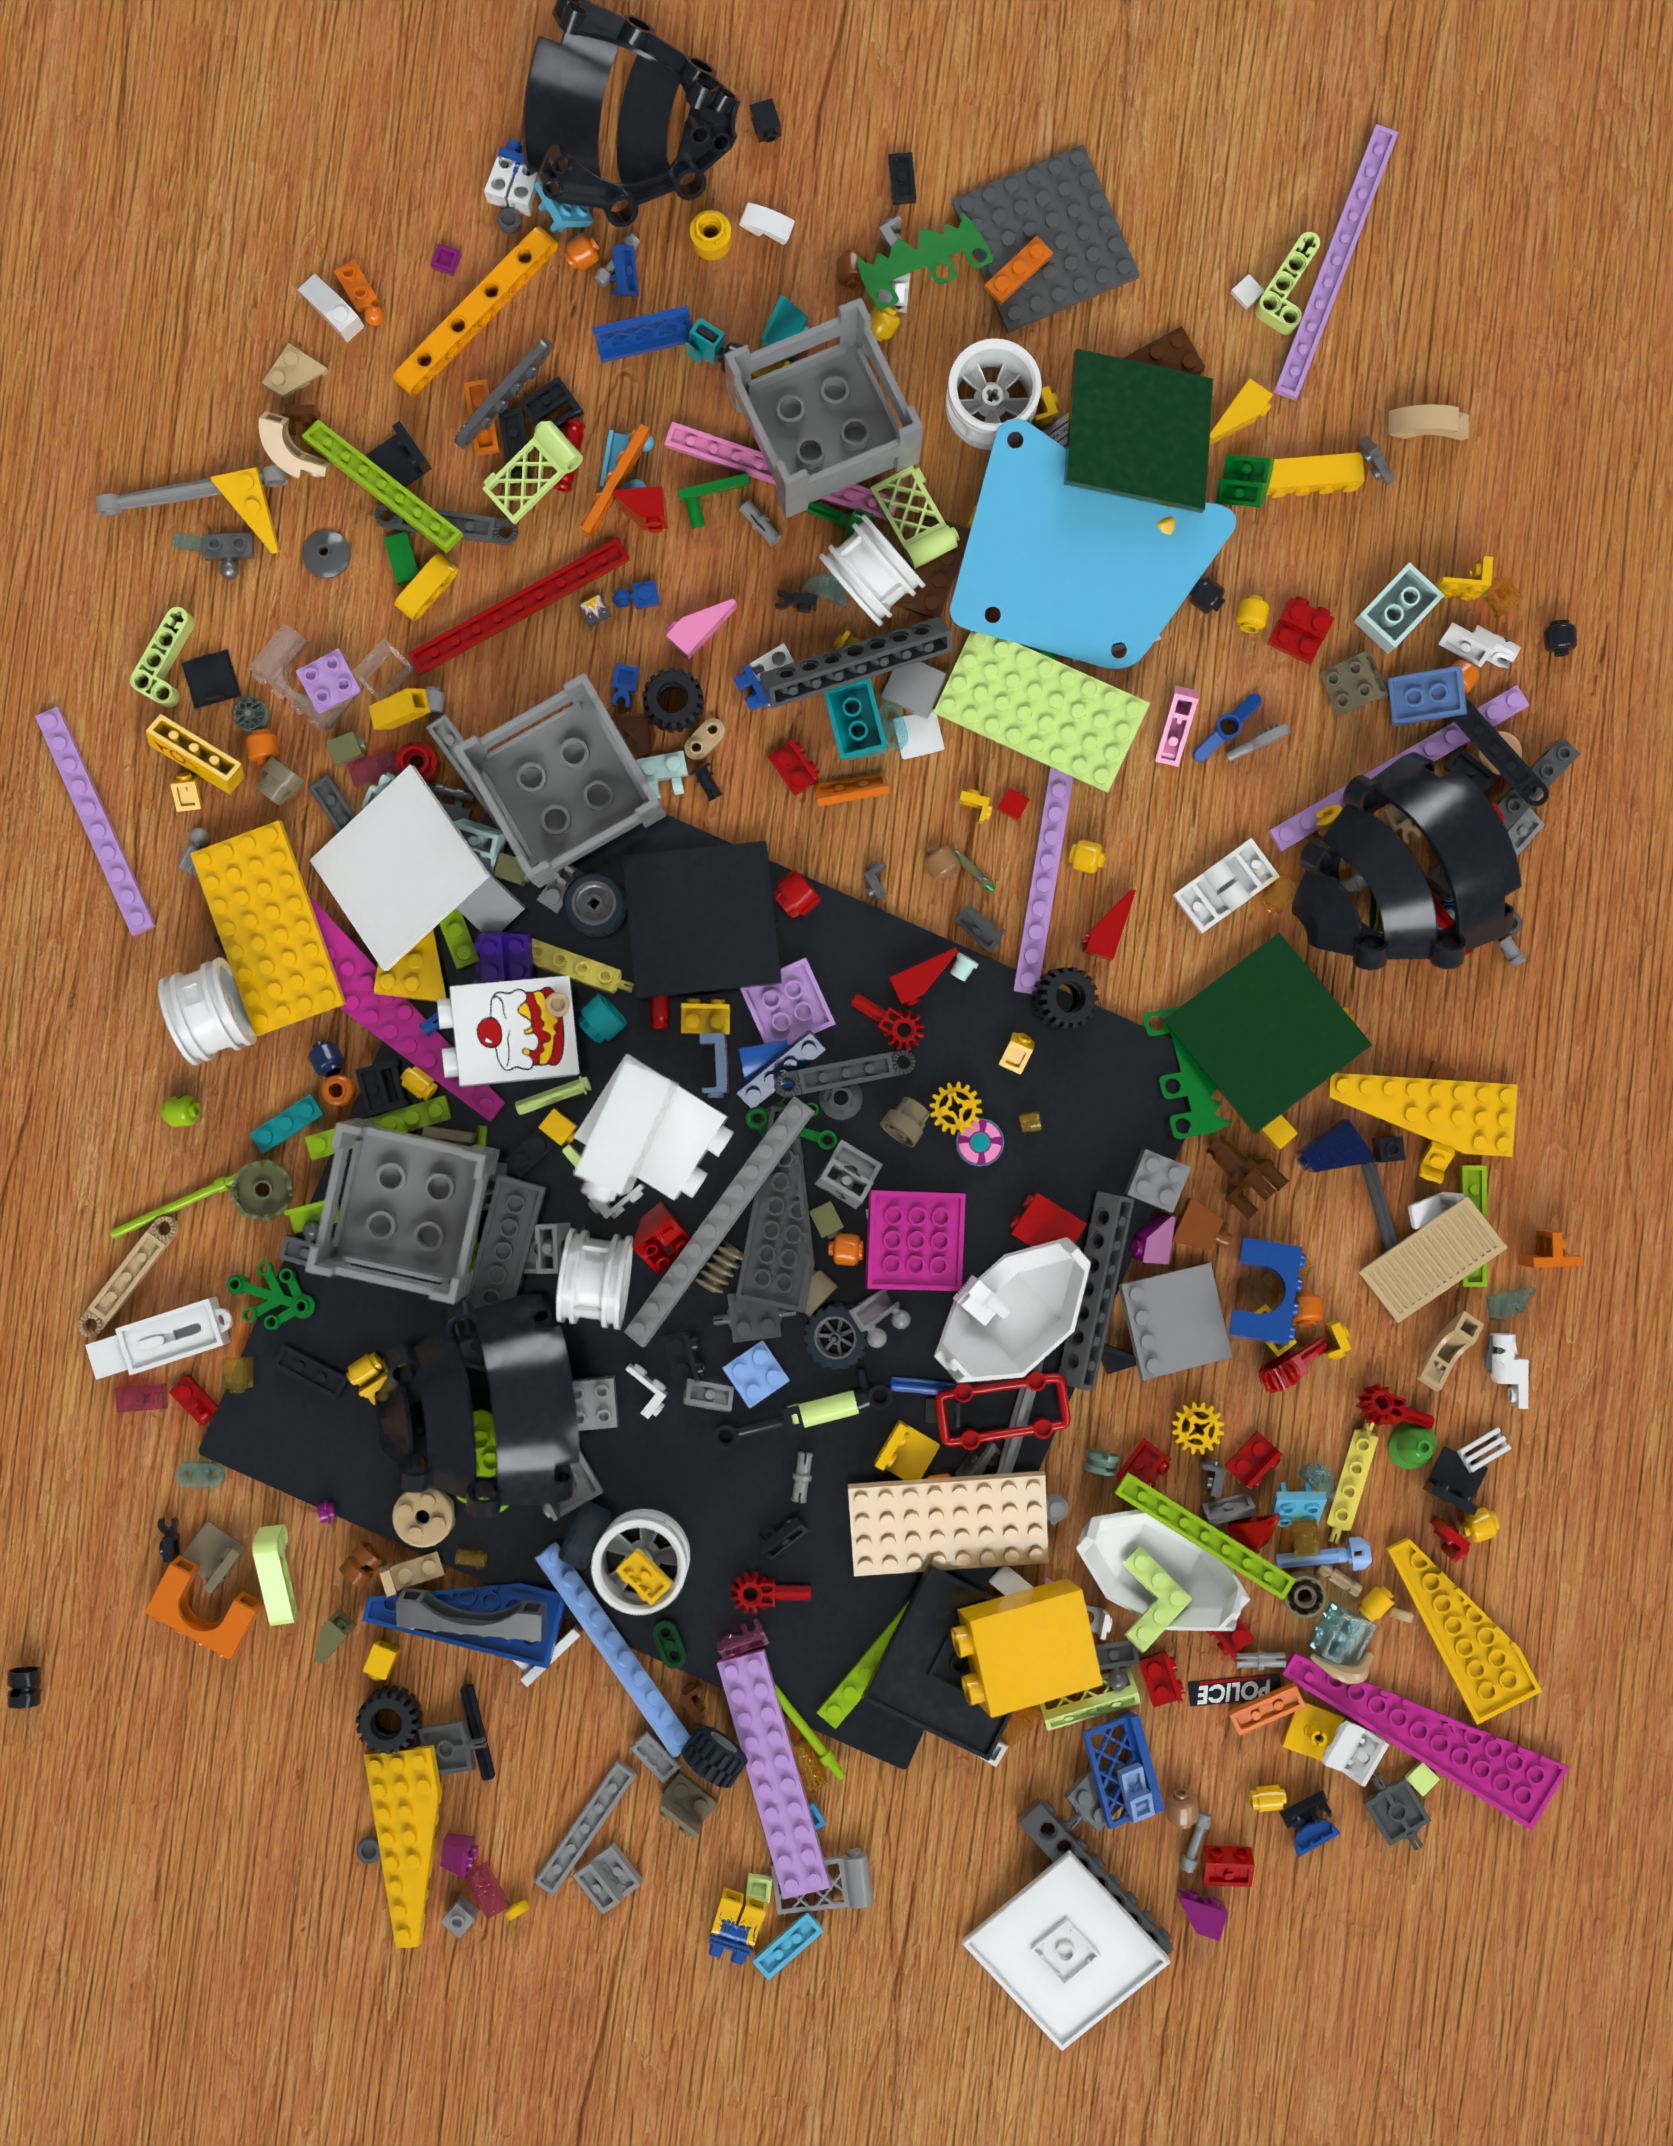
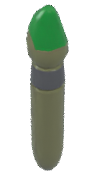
[952,849,995,892]

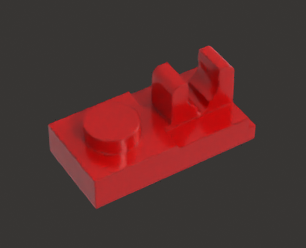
[169,1374,218,1426]

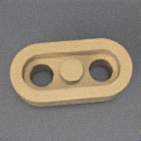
[685,718,725,762]

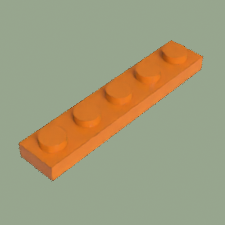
[580,424,651,540]

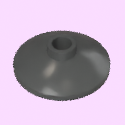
[302,530,351,578]

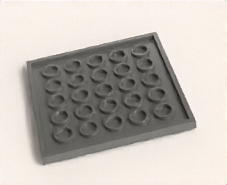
[951,144,1140,334]

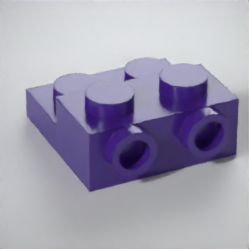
[474,931,534,983]

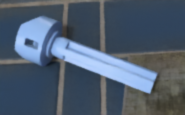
[1276,1536,1372,1571]

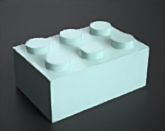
[1353,562,1445,654]

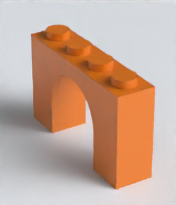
[145,1555,264,1660]

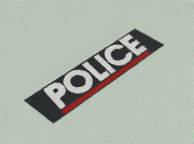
[1188,1674,1281,1707]

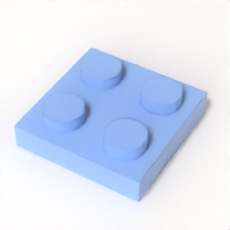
[722,1340,790,1409]

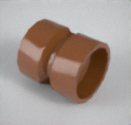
[339,1540,386,1588]

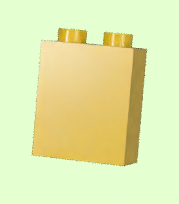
[951,1578,1103,1718]

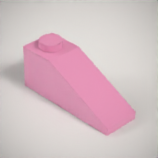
[666,599,737,660]
[1155,685,1199,767]

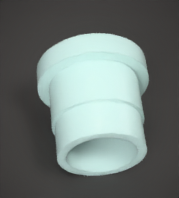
[950,952,979,982]

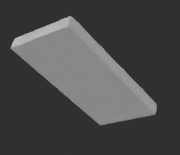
[456,869,526,933]

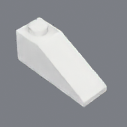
[297,274,364,343]

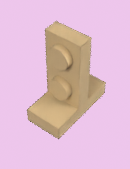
[380,1550,444,1597]

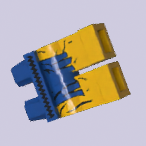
[708,1887,768,1965]

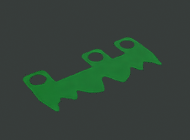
[857,213,993,310]
[1143,1007,1231,1139]

